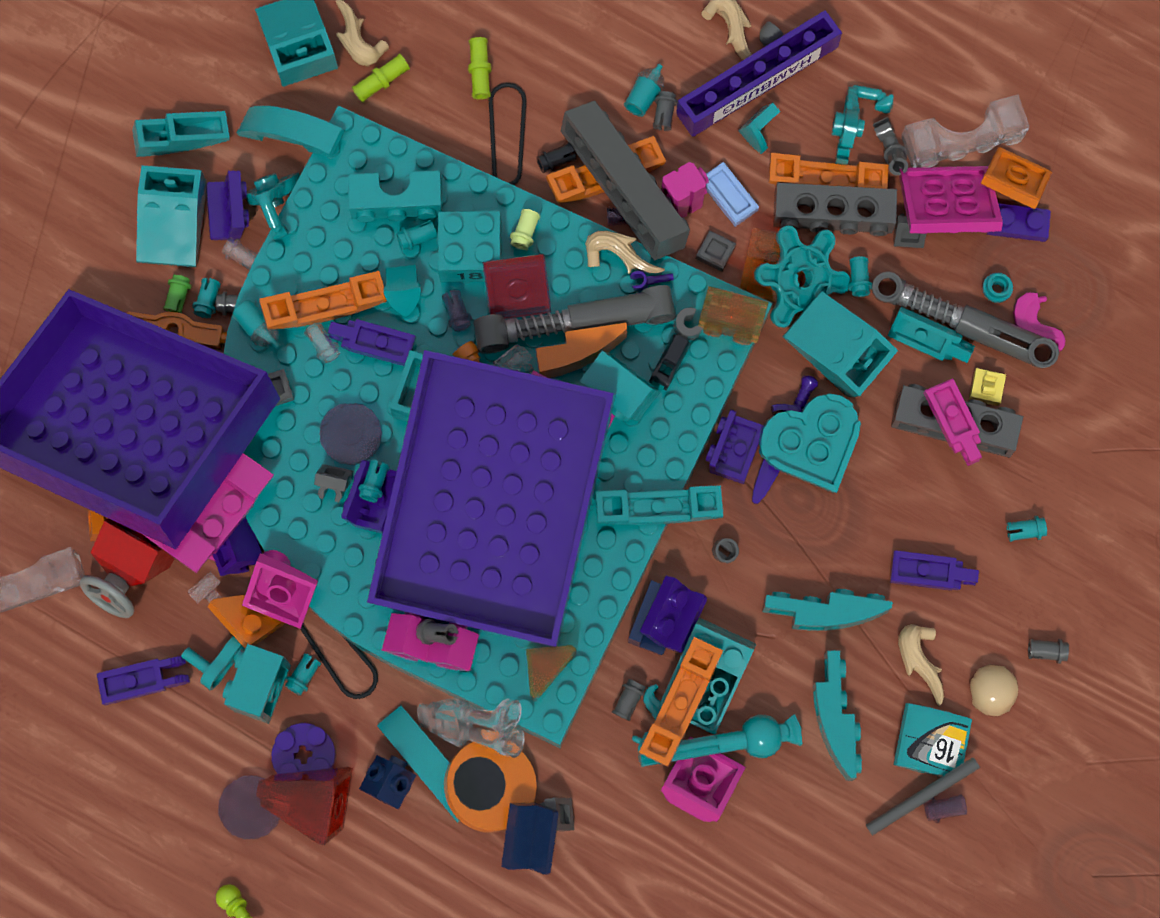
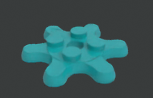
[754,225,851,327]

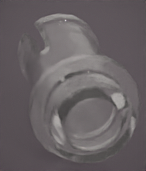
[222,238,257,271]
[304,322,340,363]

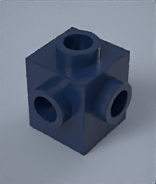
[359,755,416,810]

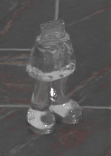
[417,699,525,758]

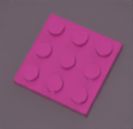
[899,166,1003,234]

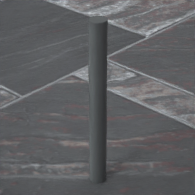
[866,757,980,836]

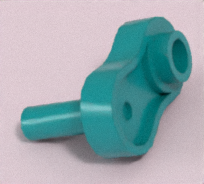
[181,636,245,690]

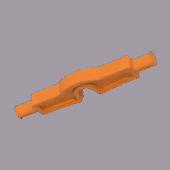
[126,311,227,349]

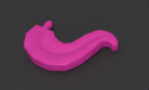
[1013,293,1066,352]

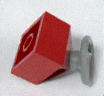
[80,519,175,618]

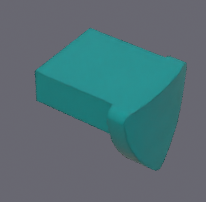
[738,103,780,154]
[383,264,421,317]

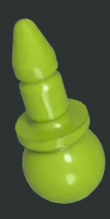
[216,884,253,918]

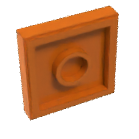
[980,147,1052,209]

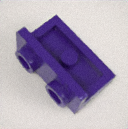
[206,171,249,240]
[706,409,764,484]
[341,460,397,534]

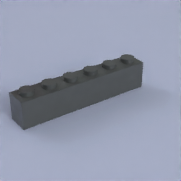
[561,101,690,261]

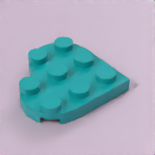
[759,394,861,493]

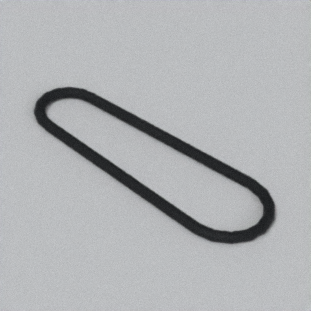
[489,83,527,185]
[300,625,378,699]

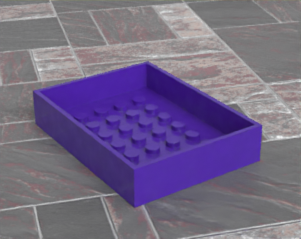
[0,289,280,549]
[367,350,616,647]

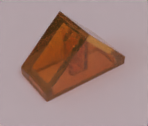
[526,645,577,702]

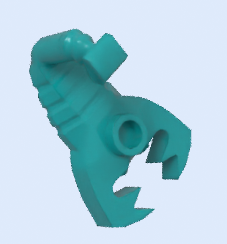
[831,85,894,165]
[246,172,300,240]

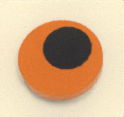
[444,738,537,833]

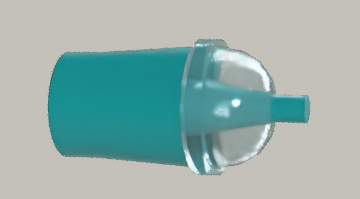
[624,64,664,117]
[233,300,281,350]

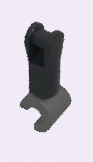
[649,307,703,391]

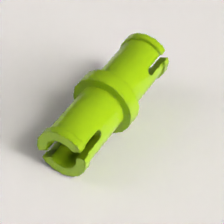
[468,37,491,100]
[351,53,410,103]

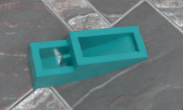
[132,111,230,157]

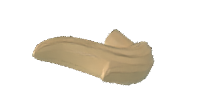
[336,0,389,66]
[701,0,751,60]
[585,231,665,274]
[899,624,944,706]

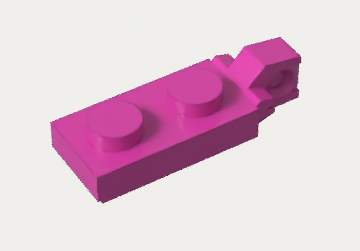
[923,378,982,466]

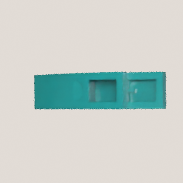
[762,589,893,631]
[812,651,862,781]

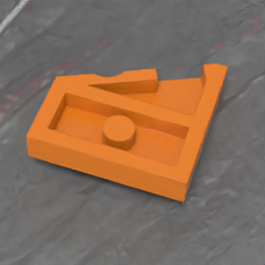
[208,595,286,649]

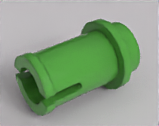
[163,274,192,313]

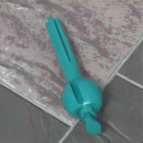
[638,714,803,767]

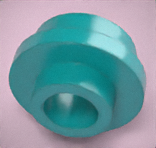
[982,273,1013,303]

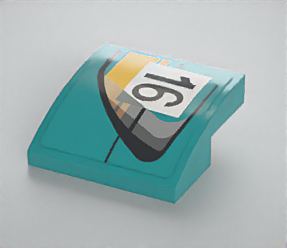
[893,703,972,777]

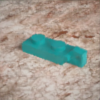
[888,307,975,363]

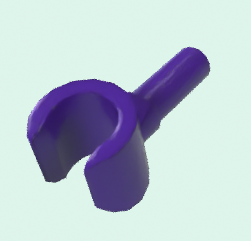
[630,271,674,293]

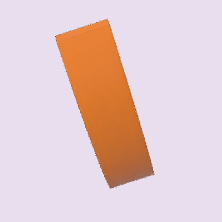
[546,136,666,203]
[769,153,888,189]
[259,271,387,329]
[639,637,723,767]

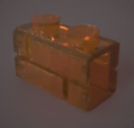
[698,286,769,345]

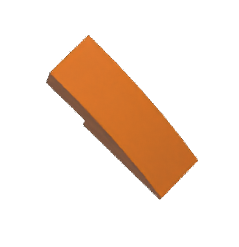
[536,323,627,378]

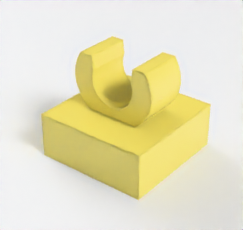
[969,368,1006,406]

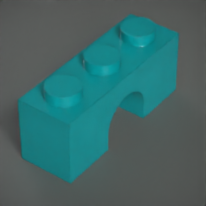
[348,170,443,222]

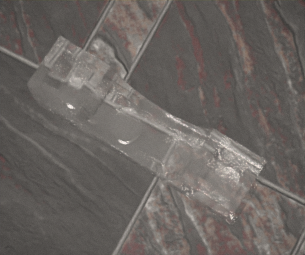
[901,95,1030,168]
[0,547,86,613]

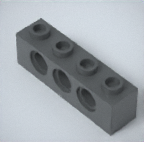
[773,183,897,236]
[891,384,1023,458]

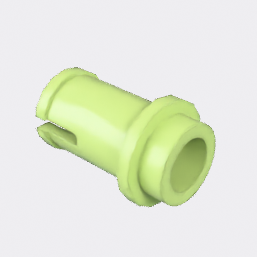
[510,209,540,250]

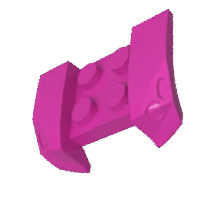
[144,453,274,573]

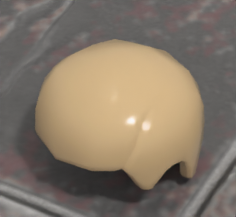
[970,664,1018,716]

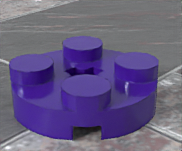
[271,723,336,788]

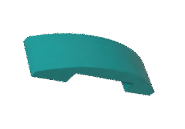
[236,106,344,157]
[595,485,723,525]
[377,705,460,823]

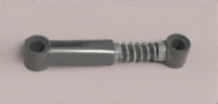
[872,272,1059,368]
[473,285,676,354]

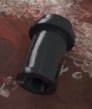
[536,142,576,173]

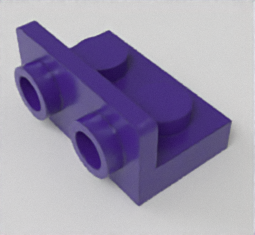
[640,575,707,653]

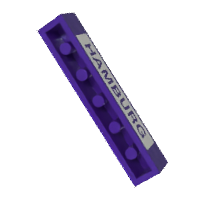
[676,10,842,137]

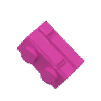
[661,162,709,218]

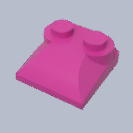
[242,550,318,629]
[661,737,746,822]

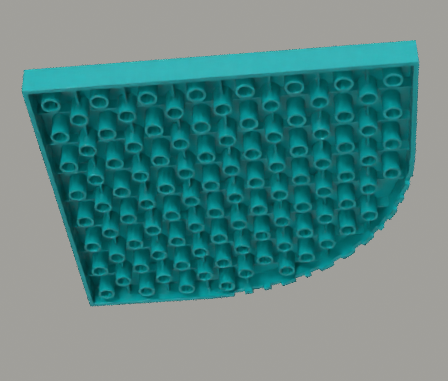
[224,106,772,748]

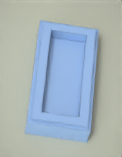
[706,162,759,227]

